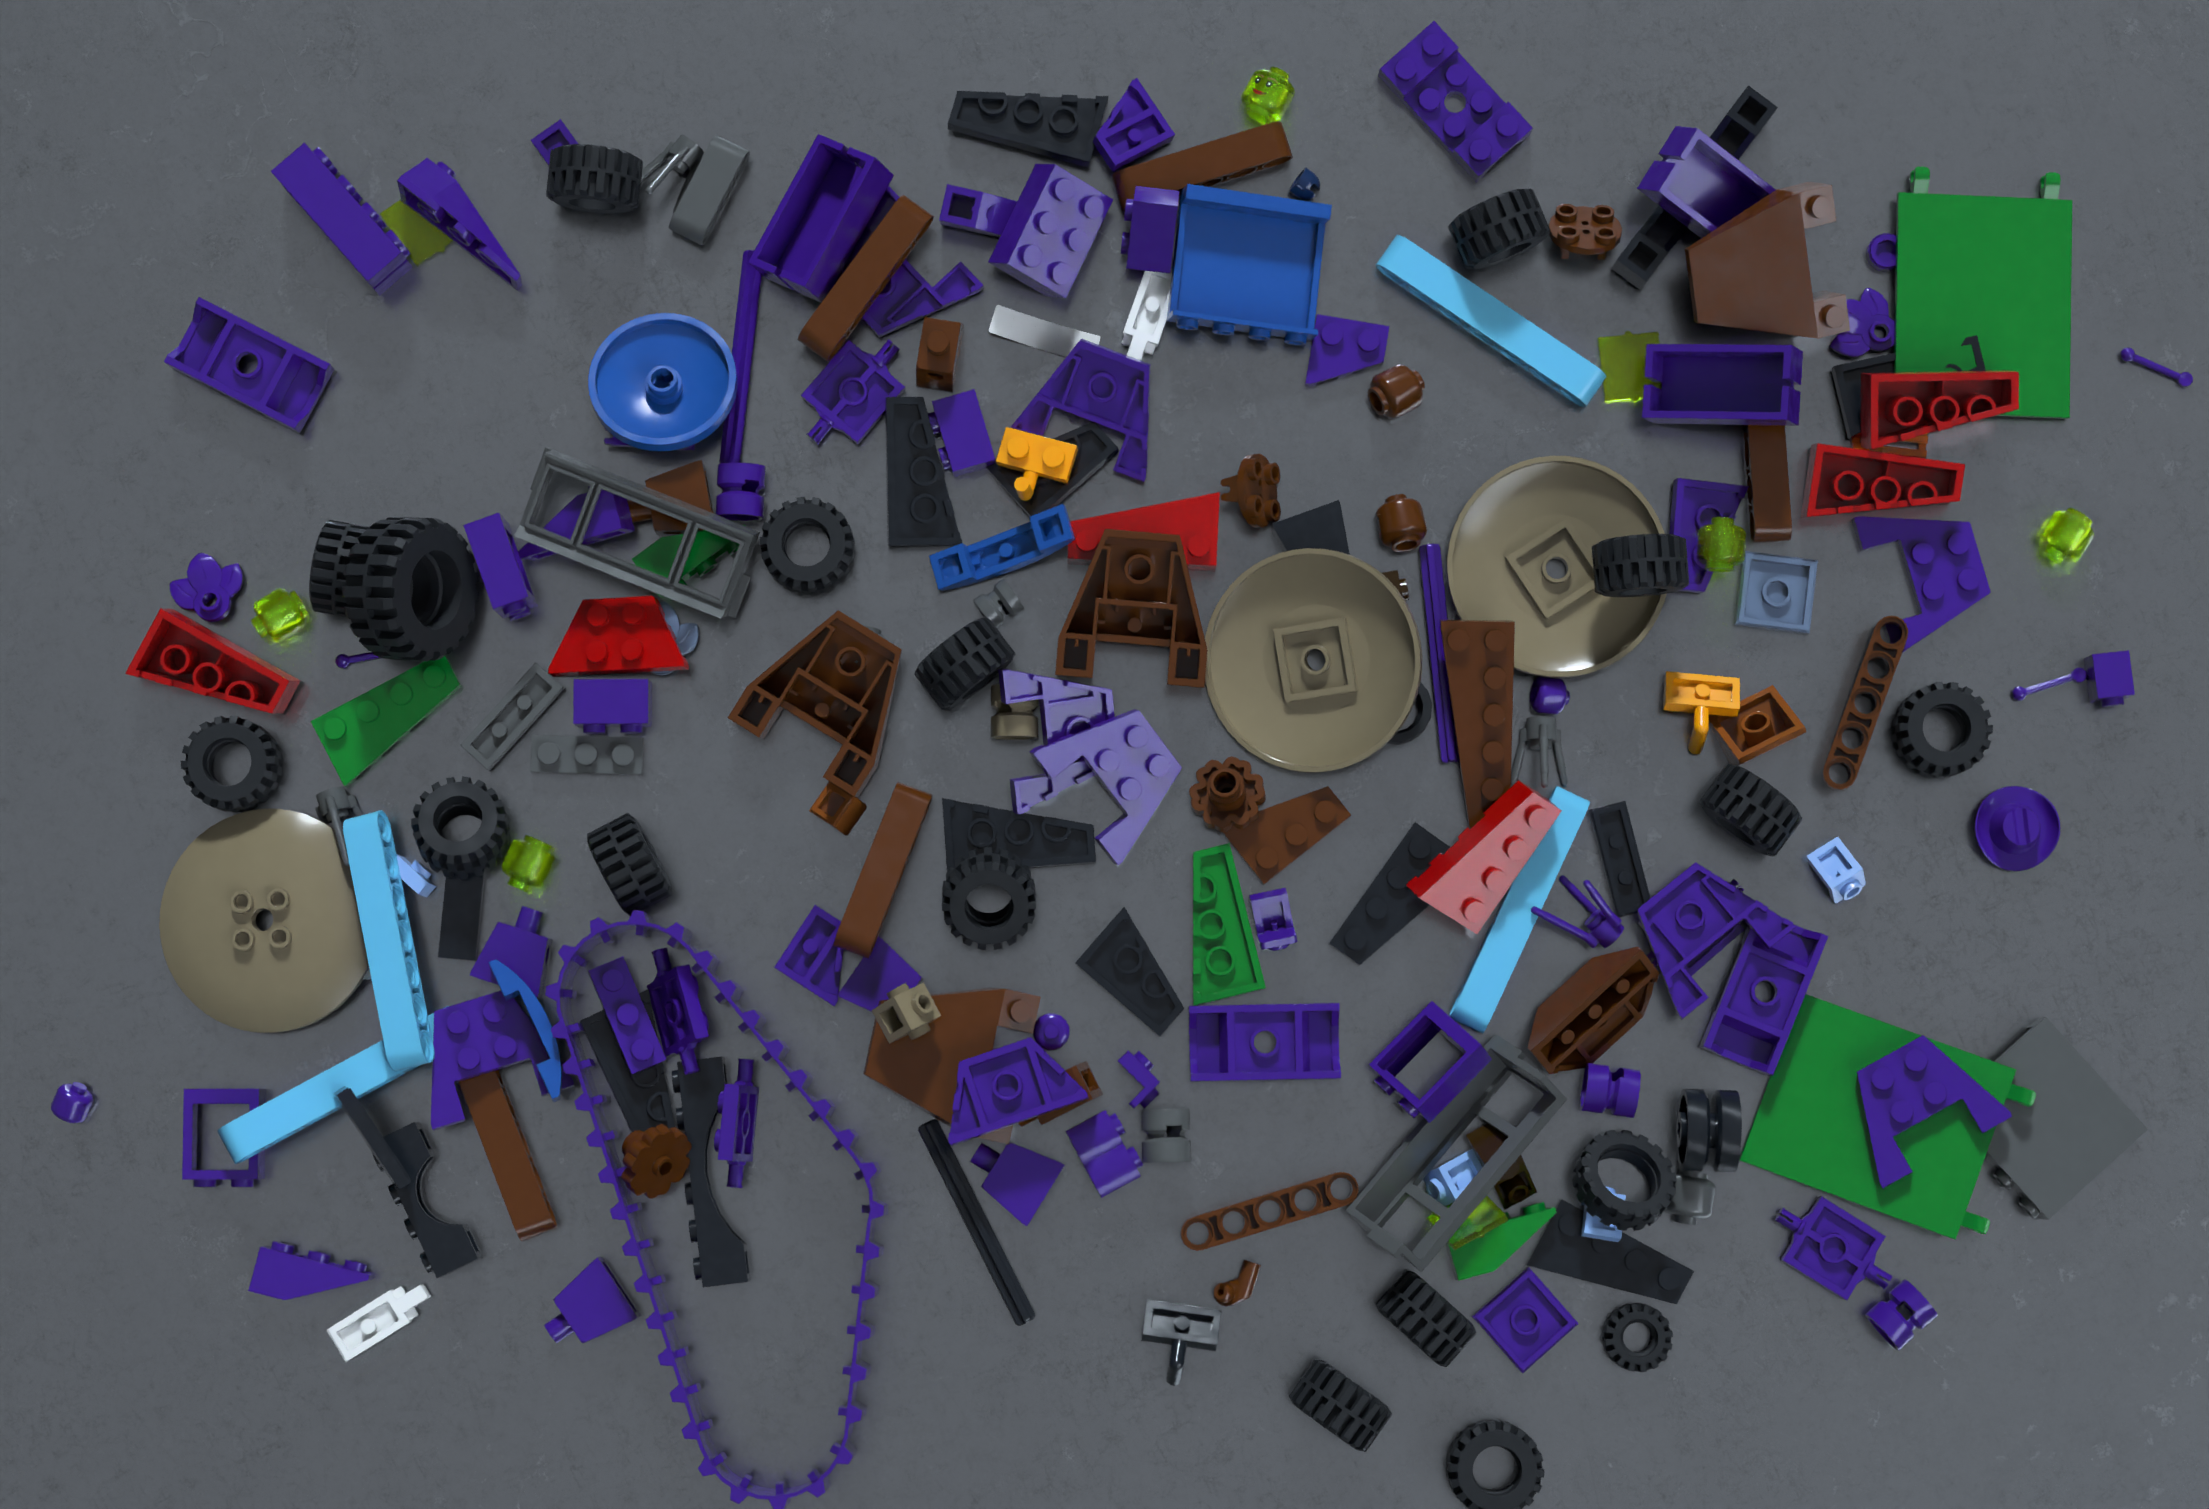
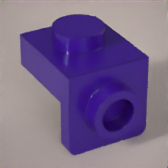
[1249,888,1298,951]
[1117,1051,1160,1109]

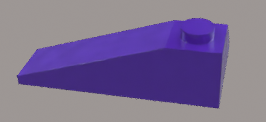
[397,158,522,291]

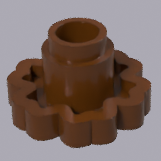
[1189,756,1266,833]
[621,1124,692,1199]

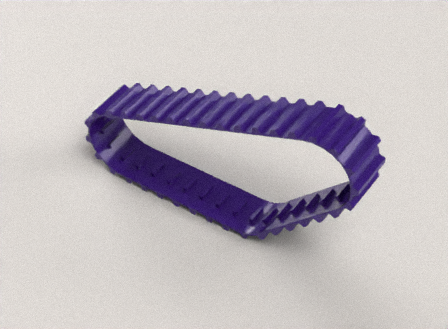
[545,910,888,1509]

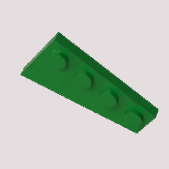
[311,655,462,788]
[1193,843,1266,1006]

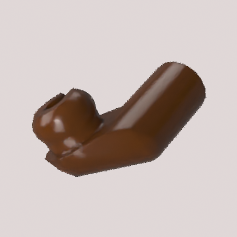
[1213,1260,1261,1306]

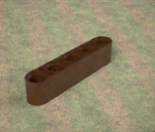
[1111,121,1293,212]
[797,195,934,361]
[1742,425,1792,543]
[1822,616,1908,791]
[833,782,933,959]
[459,1069,557,1241]
[1180,1172,1359,1251]

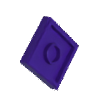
[1472,1266,1579,1373]

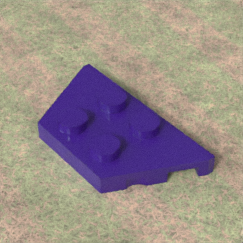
[948,1037,1089,1146]

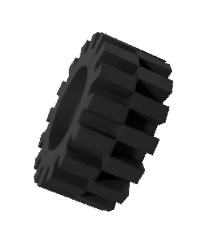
[1602,1303,1673,1372]

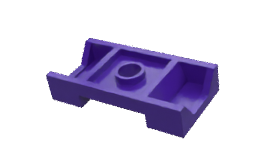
[1378,21,1533,183]
[164,297,335,434]
[1699,925,1828,1076]
[1188,1003,1341,1082]

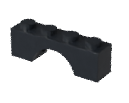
[372,1122,483,1278]

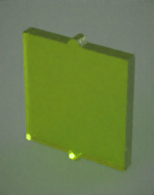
[380,199,454,267]
[1597,331,1662,403]
[1427,1196,1508,1250]

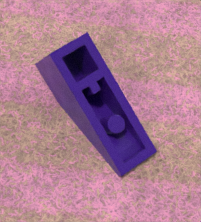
[518,486,635,561]

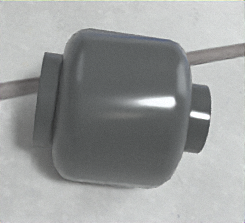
[1666,1169,1716,1226]

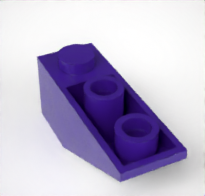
[939,184,1017,238]
[248,1241,375,1300]

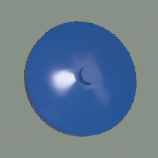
[588,313,737,452]

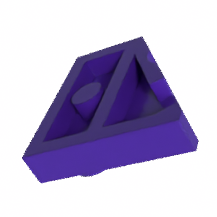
[1093,78,1175,171]
[774,905,843,1007]

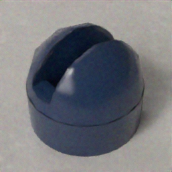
[1289,167,1320,200]

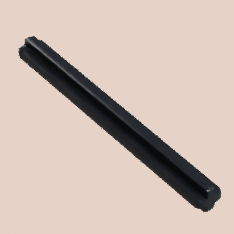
[918,1119,1035,1326]

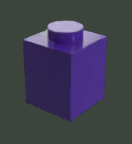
[2084,650,2135,707]

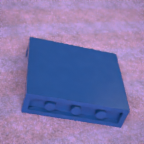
[1167,184,1332,345]

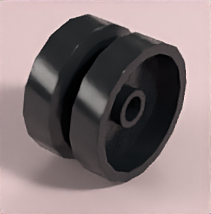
[1677,1089,1742,1172]

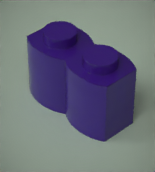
[1065,1110,1143,1198]

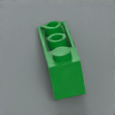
[632,524,746,599]
[1446,1202,1557,1281]

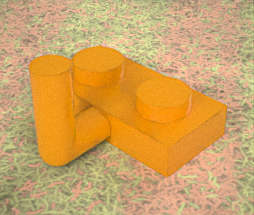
[996,427,1078,501]
[1663,671,1740,754]

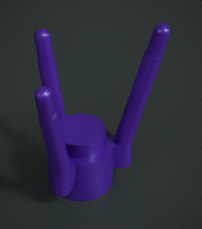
[1531,875,1624,948]

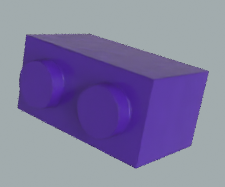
[1120,186,1180,273]
[928,389,996,477]
[573,679,652,734]

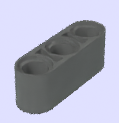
[669,135,750,245]

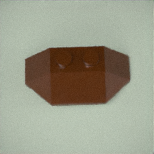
[1527,946,1660,1074]

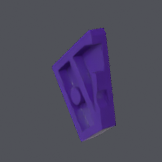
[1305,314,1390,386]

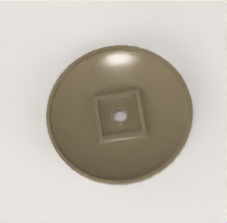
[1447,456,1667,678]
[1205,548,1422,772]
[159,809,369,1033]

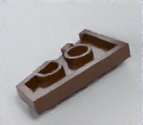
[1222,786,1351,885]

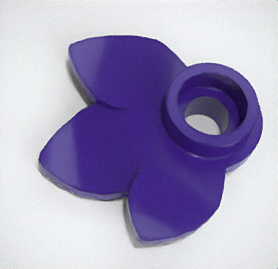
[1830,288,1895,357]
[170,553,243,622]

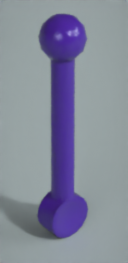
[2120,347,2193,388]
[335,652,381,668]
[2012,668,2087,701]

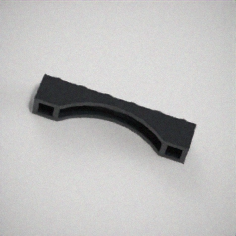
[1611,86,1778,290]
[672,1056,751,1287]

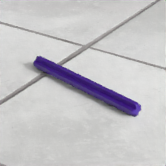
[719,250,762,463]
[1418,544,1460,763]

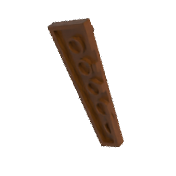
[1440,620,1515,829]

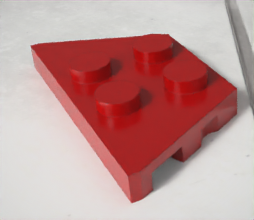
[548,596,689,677]

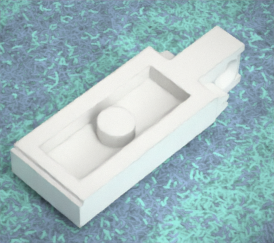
[1122,271,1172,361]
[327,1284,432,1362]

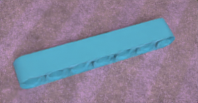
[1375,235,1607,408]
[1449,785,1590,1034]
[343,810,435,1071]
[217,1006,449,1164]

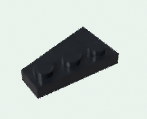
[986,422,1119,517]
[1075,907,1184,1037]

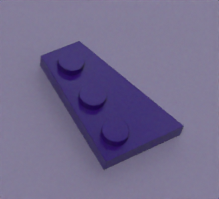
[1669,478,1749,593]

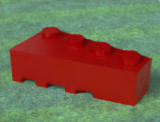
[1067,492,1220,572]

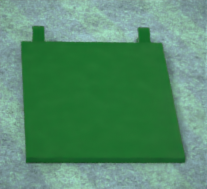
[1894,166,2072,419]
[1740,994,2036,1240]

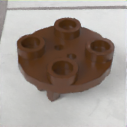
[1549,204,1622,260]
[1220,454,1281,528]

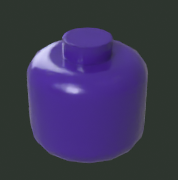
[1529,676,1570,715]
[1033,1013,1070,1051]
[51,1082,93,1124]

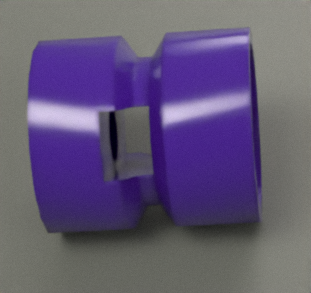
[716,462,766,521]
[1580,1063,1641,1118]
[1865,1279,1938,1351]

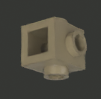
[871,982,941,1044]

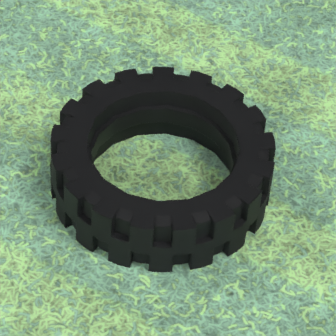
[1572,1130,1677,1231]

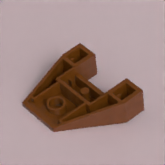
[1685,182,1850,339]
[1055,529,1208,688]
[728,610,902,797]
[863,987,1041,1144]

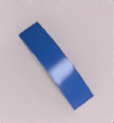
[929,504,1075,591]
[489,959,562,1103]

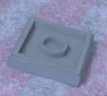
[1734,551,1818,635]

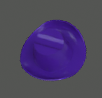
[1975,786,2061,871]

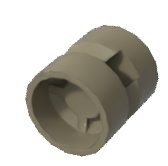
[991,684,1039,740]

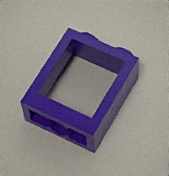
[463,513,538,621]
[1369,1001,1492,1123]
[182,1089,266,1187]

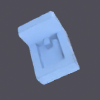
[396,854,437,898]

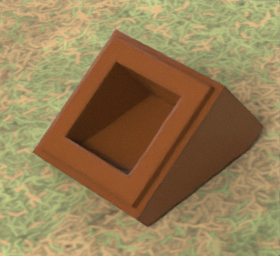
[809,781,867,835]

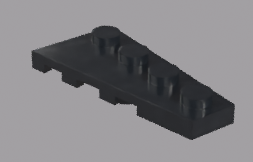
[942,798,1096,871]
[580,989,675,1133]
[1525,1199,1694,1304]

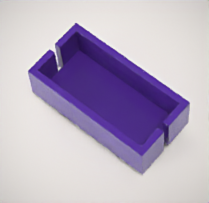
[1637,126,1776,238]
[748,134,894,302]
[271,142,413,296]
[1642,344,1803,426]

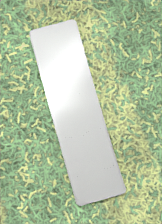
[989,305,1100,357]

